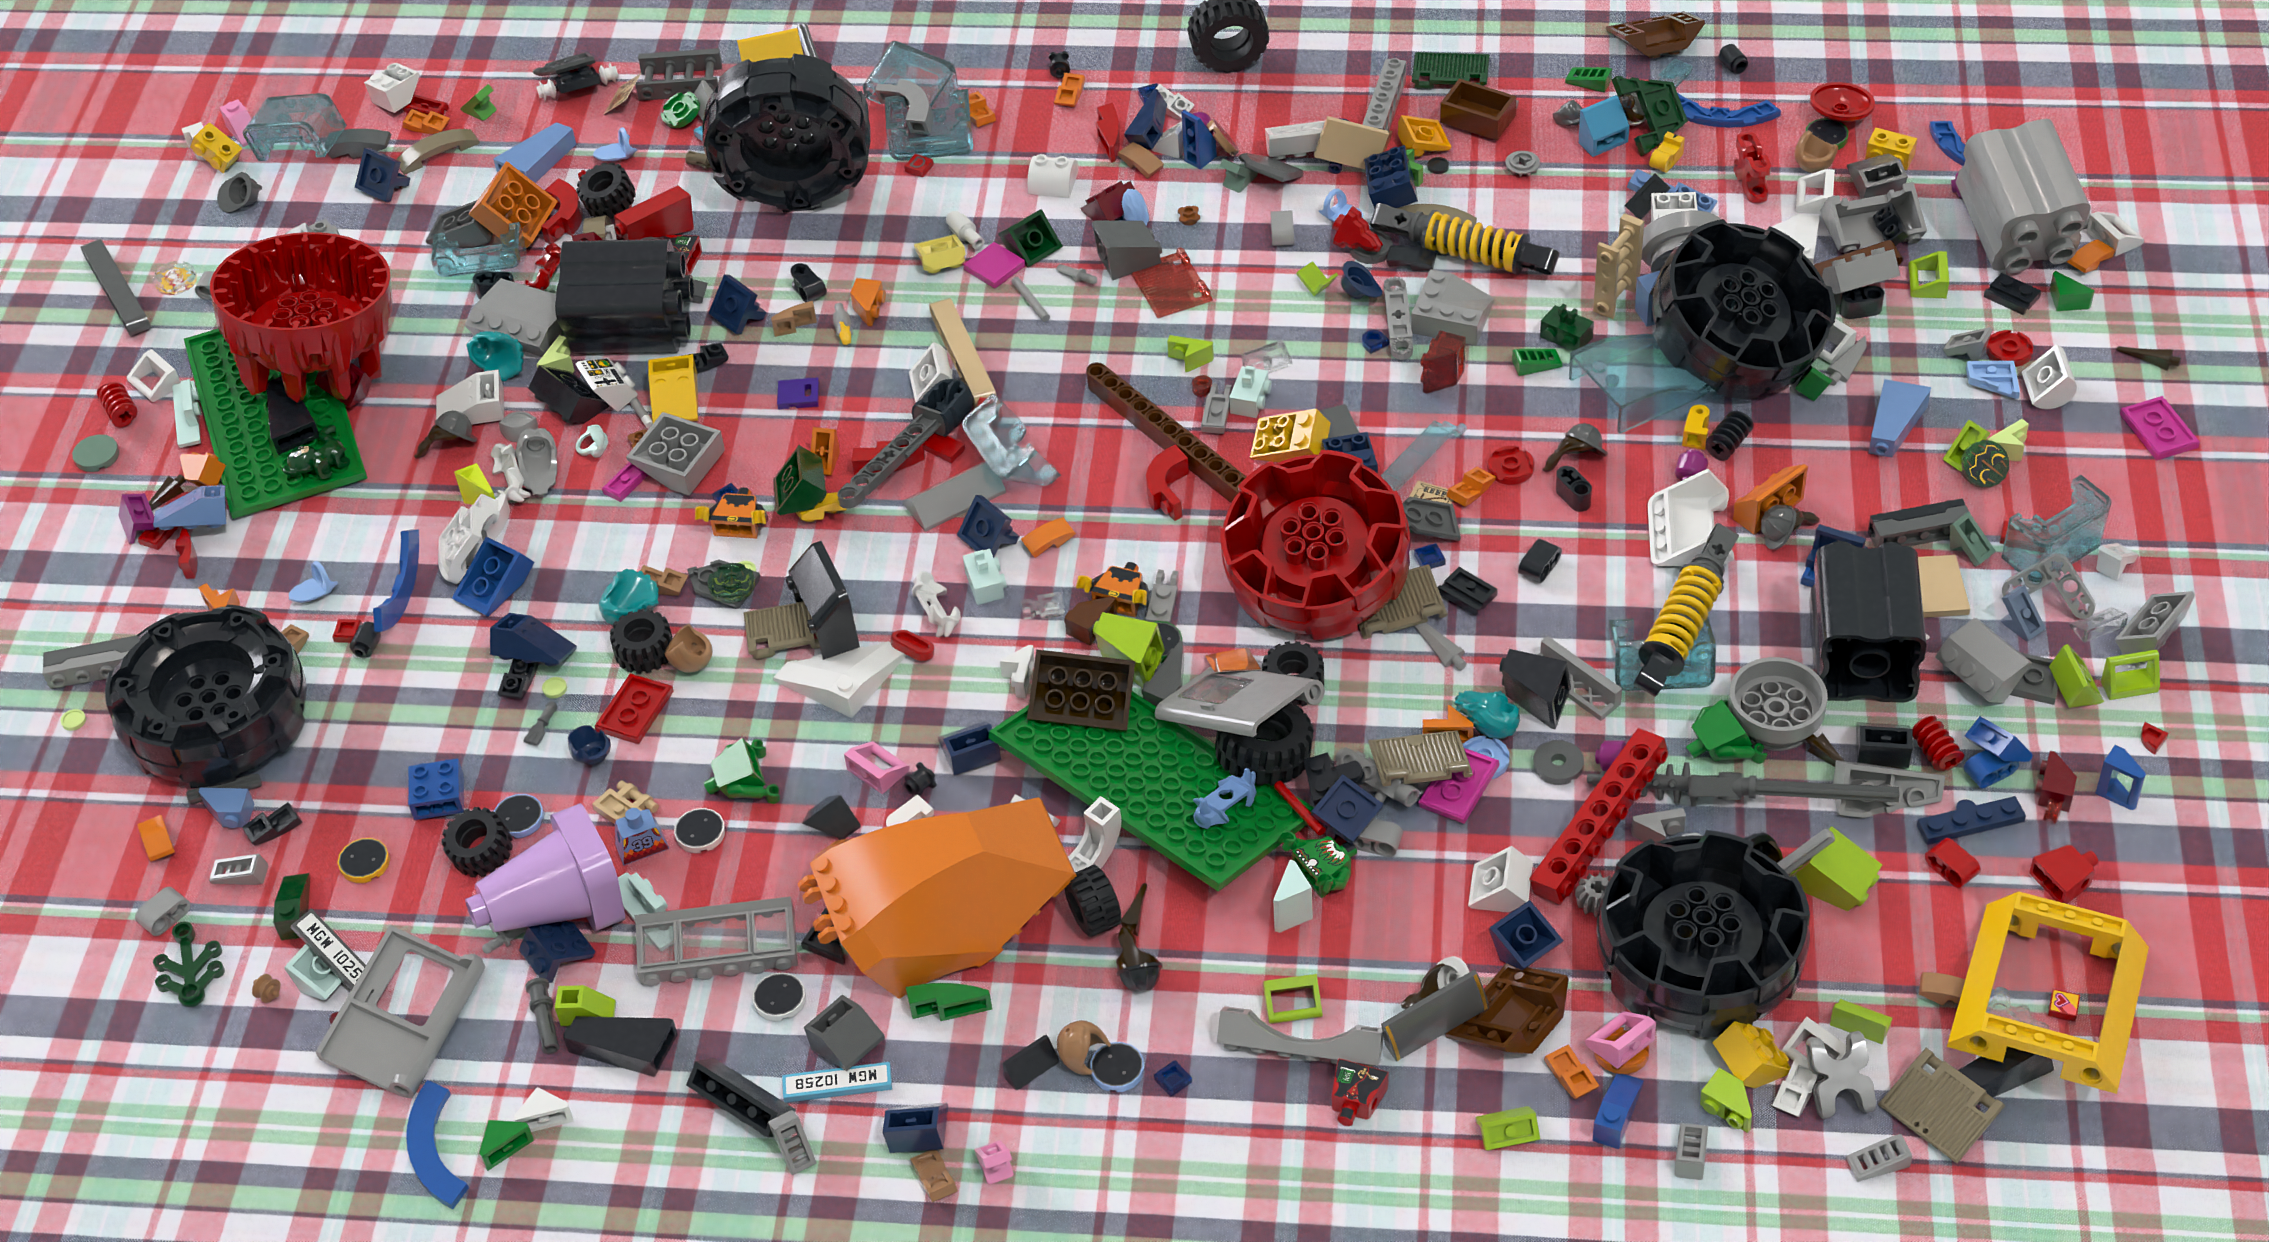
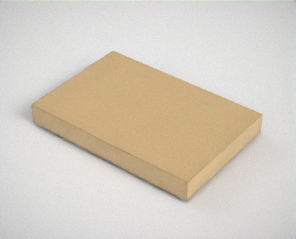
[1314,116,1389,169]
[1918,555,1970,618]

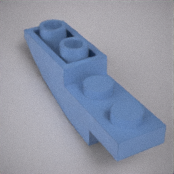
[1627,169,1718,213]

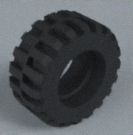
[1187,0,1270,73]
[1215,701,1314,786]

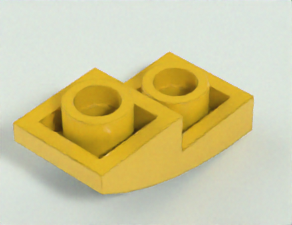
[796,492,847,522]

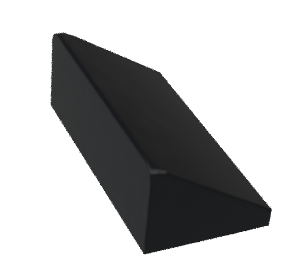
[1002,1035,1059,1090]

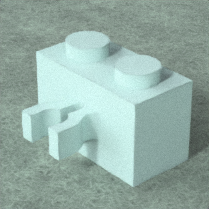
[1229,366,1272,418]
[963,549,1007,605]

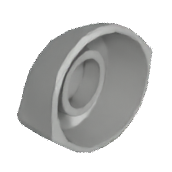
[499,411,538,442]

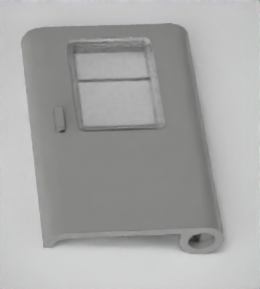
[1155,667,1325,737]

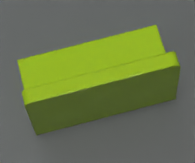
[1830,999,1892,1044]
[1476,1106,1540,1151]

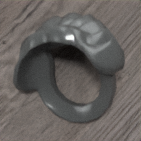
[1553,100,1584,126]

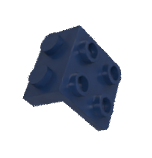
[519,921,595,983]

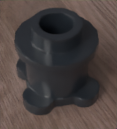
[1049,51,1070,78]
[904,762,937,796]

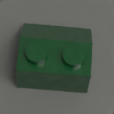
[998,209,1063,267]

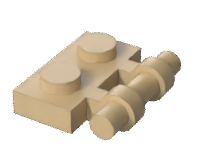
[592,780,659,824]

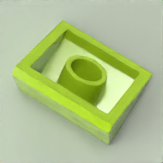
[2049,644,2104,708]

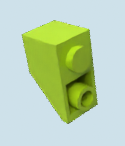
[555,985,616,1026]
[1700,1067,1752,1133]

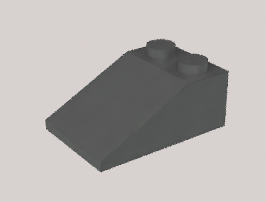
[425,200,493,248]

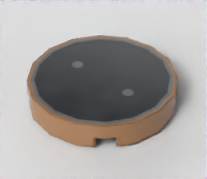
[1207,119,1239,156]

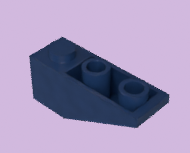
[1124,89,1167,150]

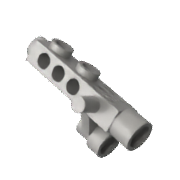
[1335,747,1419,807]

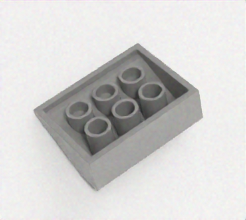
[465,278,563,357]

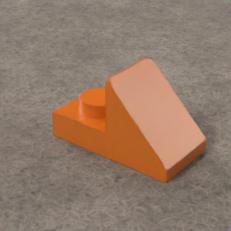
[198,583,240,611]
[1422,705,1473,743]

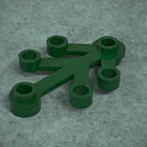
[153,921,225,1007]

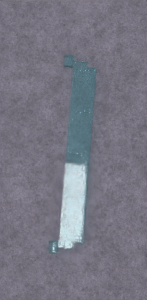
[1381,420,1467,491]

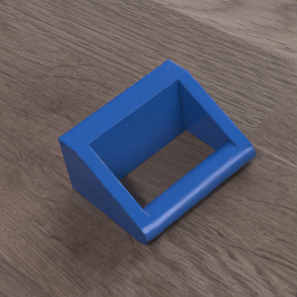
[1964,716,2033,762]
[2095,745,2146,810]

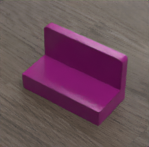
[118,493,156,544]

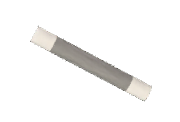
[629,397,653,429]

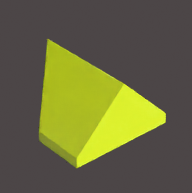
[454,463,495,505]

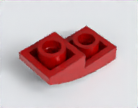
[175,529,198,579]

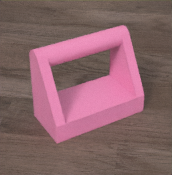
[844,741,910,794]
[1585,1011,1656,1069]

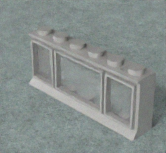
[634,896,798,986]

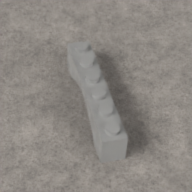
[1217,1006,1384,1068]

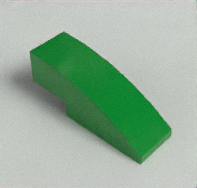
[906,983,993,1021]

